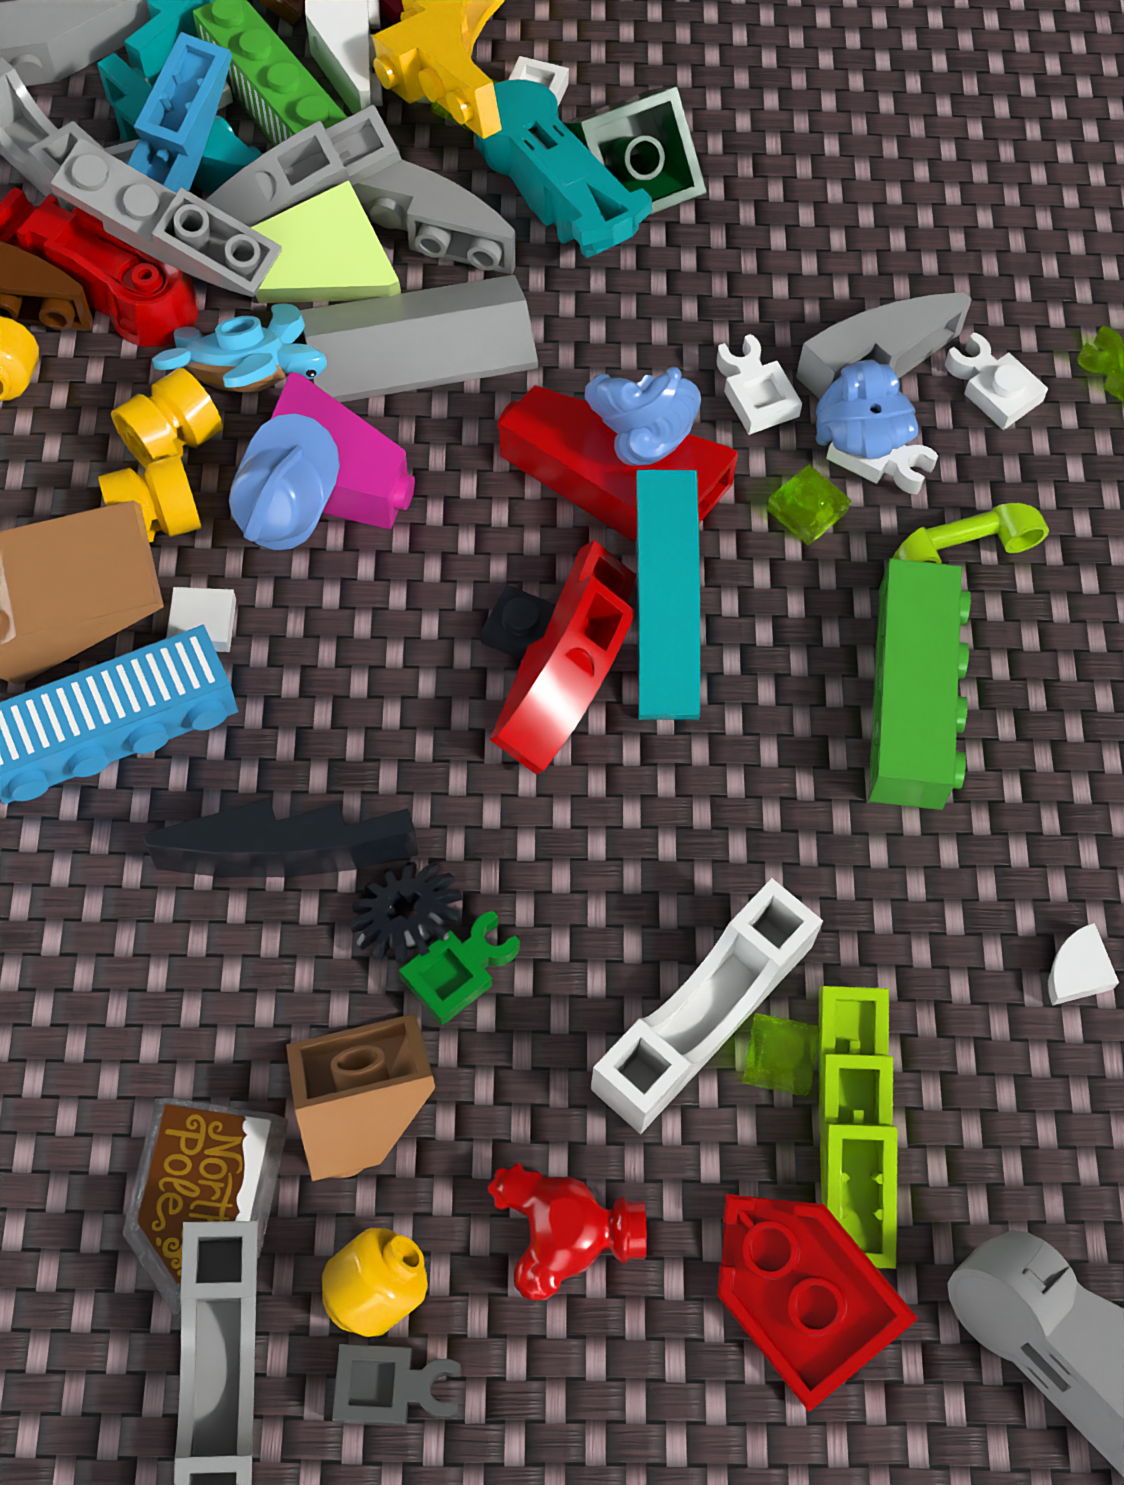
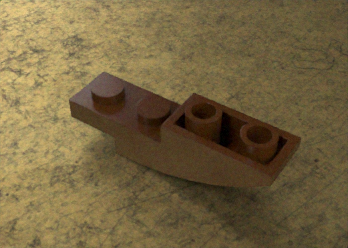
[0,241,94,330]

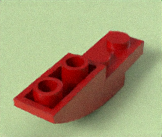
[490,540,636,775]

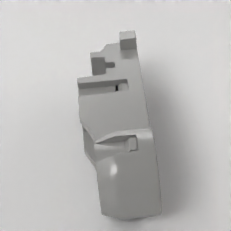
[948,1230,1124,1477]

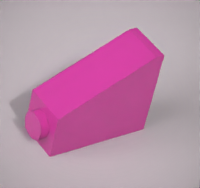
[270,372,415,530]

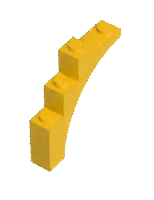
[372,0,505,139]

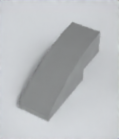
[796,292,972,400]

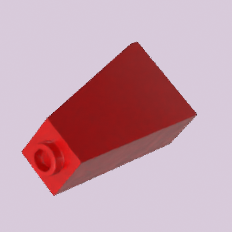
[497,385,738,543]

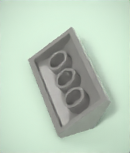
[300,275,538,402]

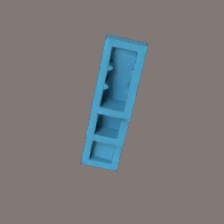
[127,32,232,193]

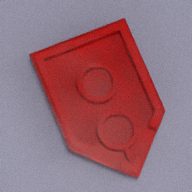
[717,1194,919,1412]

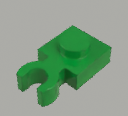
[399,911,520,1027]

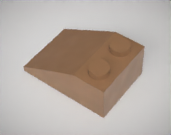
[0,500,164,686]

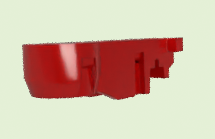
[0,187,198,347]

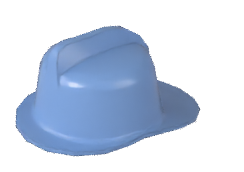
[229,413,340,550]

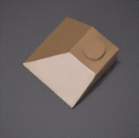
[286,1013,435,1181]

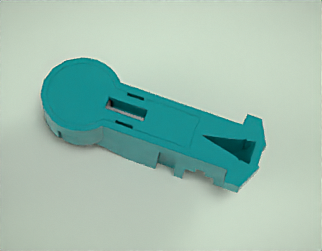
[475,79,652,259]

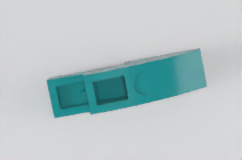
[97,53,263,194]

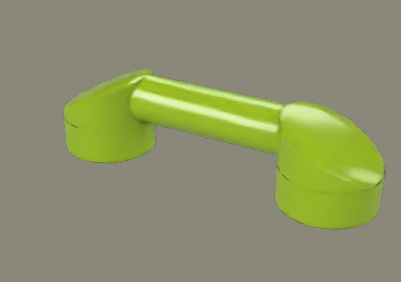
[892,503,1049,564]

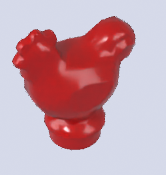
[487,1163,647,1301]

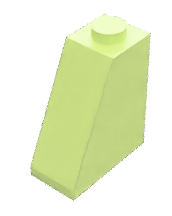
[251,180,401,303]

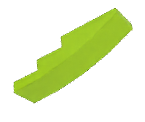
[819,986,898,1269]

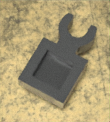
[332,1344,461,1427]

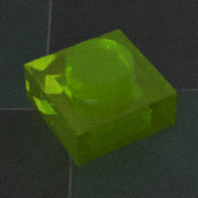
[767,464,851,546]
[742,1013,820,1097]

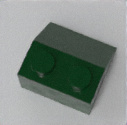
[562,86,707,215]

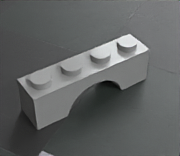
[0,56,104,212]
[174,1221,258,1485]

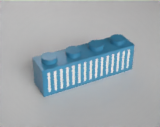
[0,624,239,805]

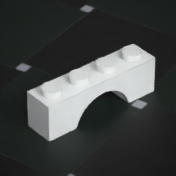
[591,878,823,1135]

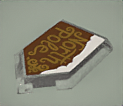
[123,1098,289,1317]

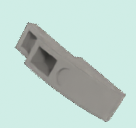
[205,104,402,228]
[50,137,282,297]
[352,160,515,275]

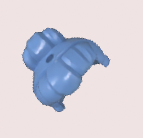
[815,360,918,460]
[584,367,701,466]

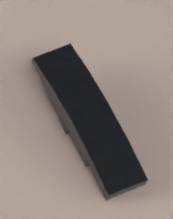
[143,798,418,877]

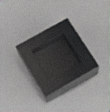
[481,584,556,660]

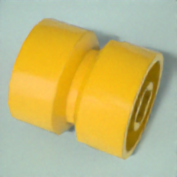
[111,367,223,469]
[98,454,202,543]

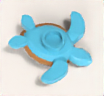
[152,303,327,392]

